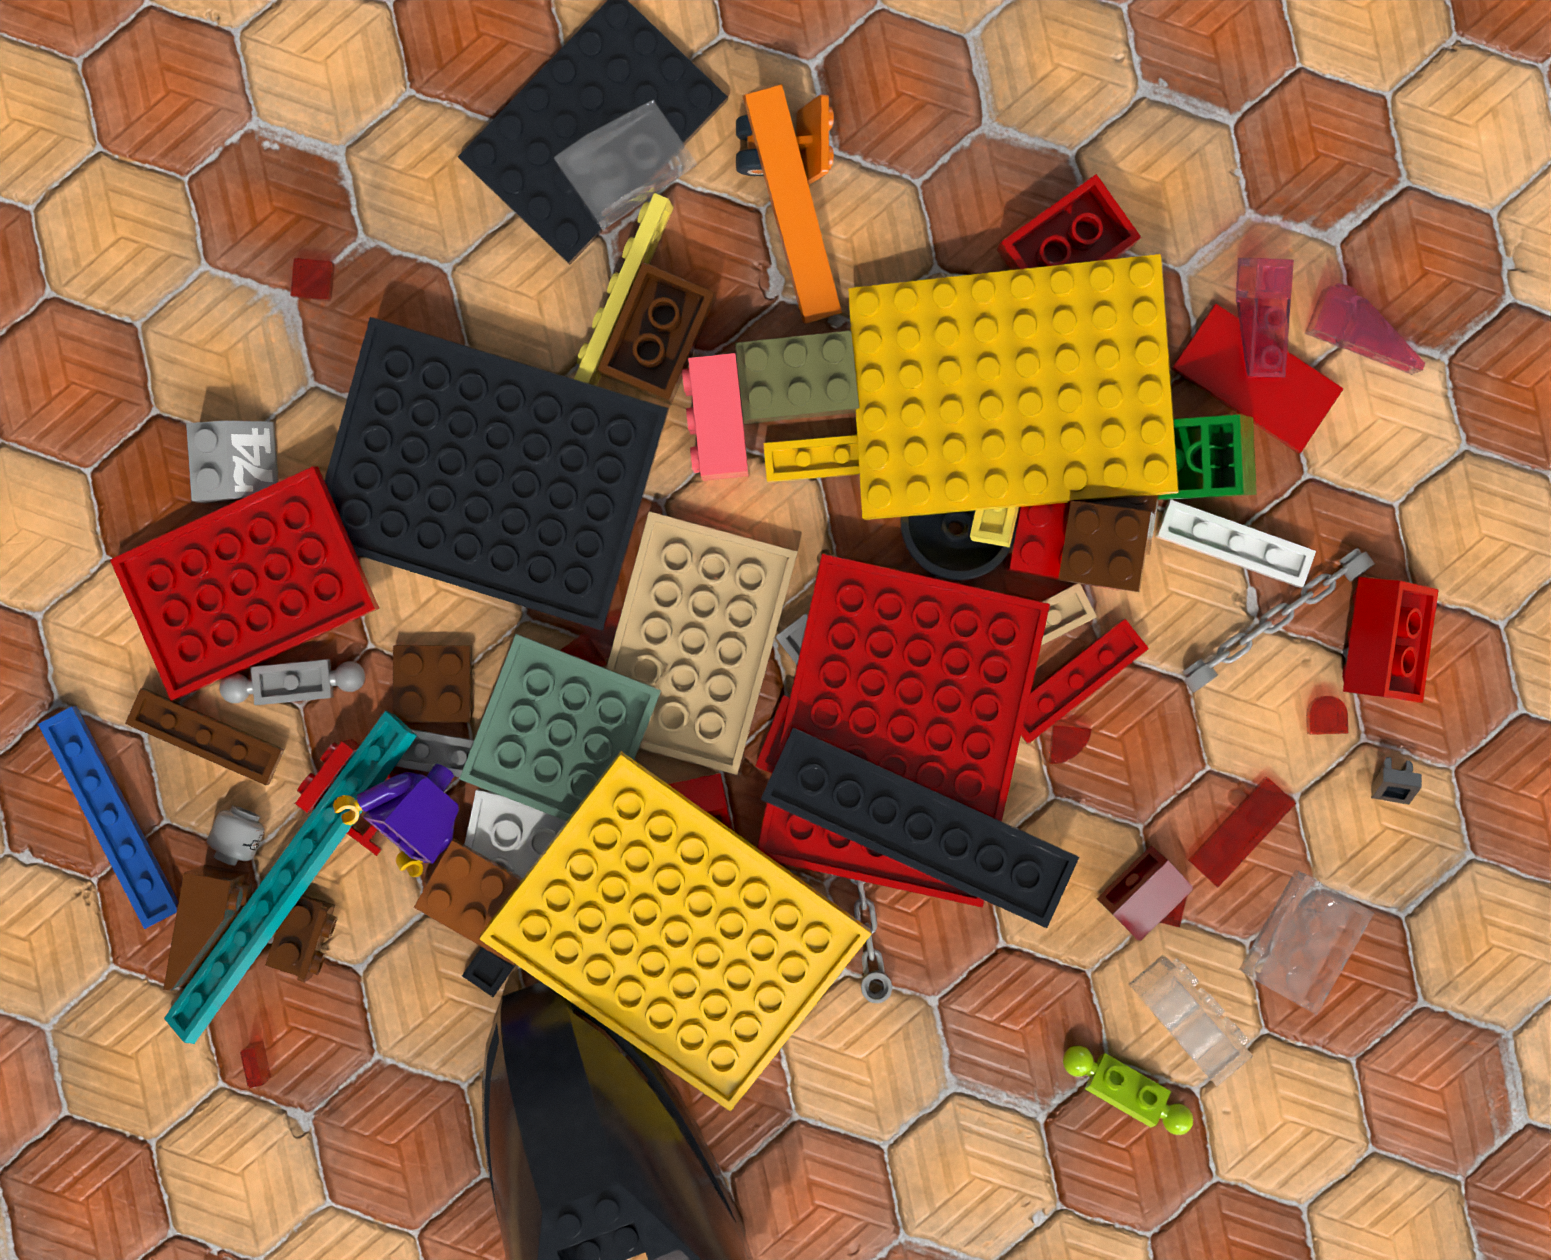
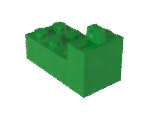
[1159,414,1257,500]

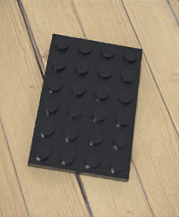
[458,0,728,265]

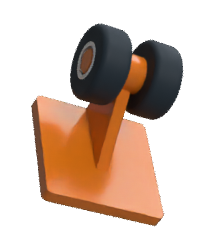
[736,94,834,185]

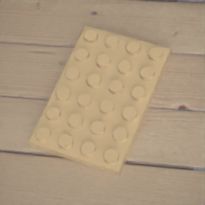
[606,512,798,775]

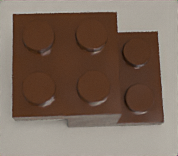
[1058,495,1159,592]

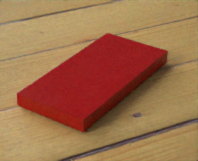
[1171,304,1344,454]

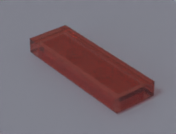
[1187,777,1296,888]

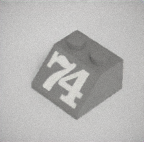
[186,421,278,504]

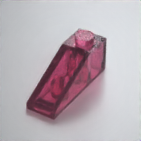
[1305,283,1425,375]

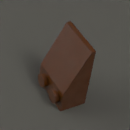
[163,865,252,991]

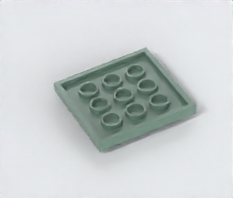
[459,634,661,821]

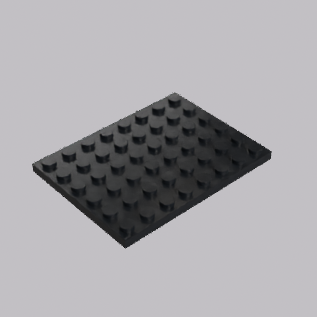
[324,317,670,631]

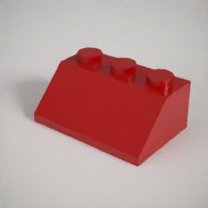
[1342,577,1439,703]

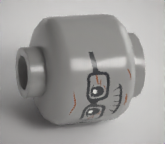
[207,805,265,866]

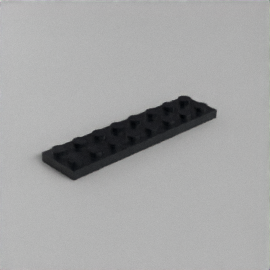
[761,727,1080,928]

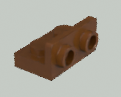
[265,894,337,983]

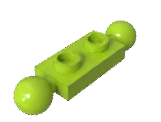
[1063,1046,1193,1135]

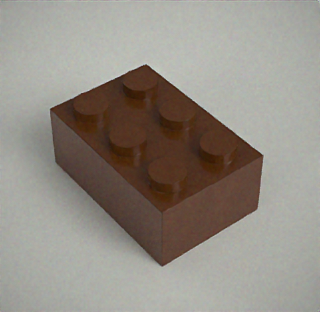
[597,262,716,405]

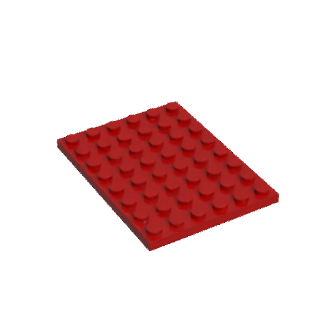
[757,554,1050,908]

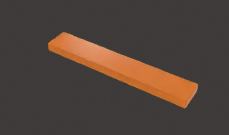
[742,84,842,324]

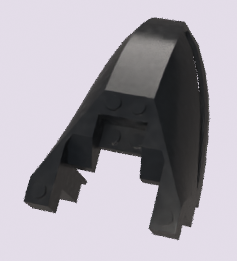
[482,981,753,1260]

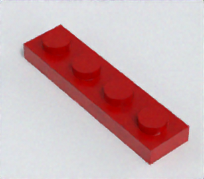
[1021,619,1149,744]

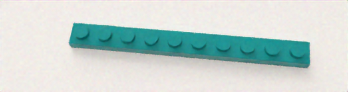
[164,711,417,1044]

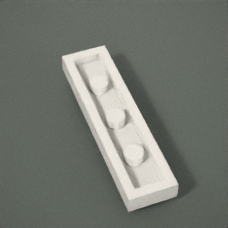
[1156,500,1316,588]

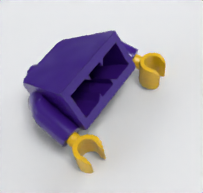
[333,763,459,877]

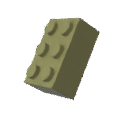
[735,331,859,424]

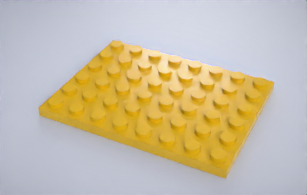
[848,254,1179,520]
[479,751,872,1112]

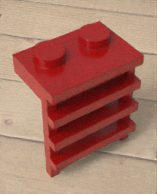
[295,739,398,856]

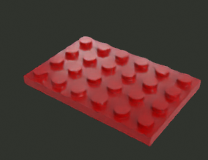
[110,466,380,701]

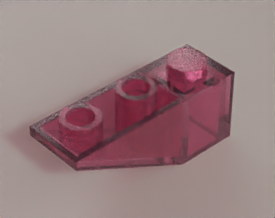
[1236,258,1294,377]

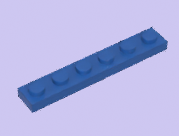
[38,706,179,929]

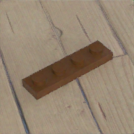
[125,688,285,785]

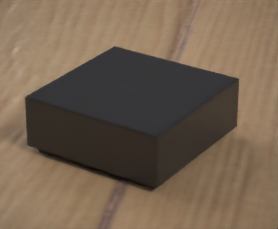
[462,947,516,997]

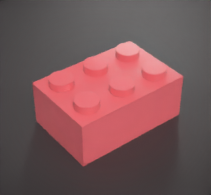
[682,353,749,481]

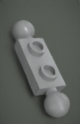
[219,659,365,705]

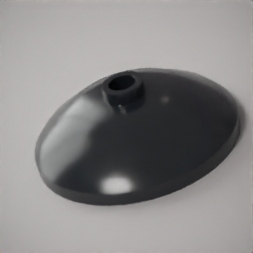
[900,510,1017,580]

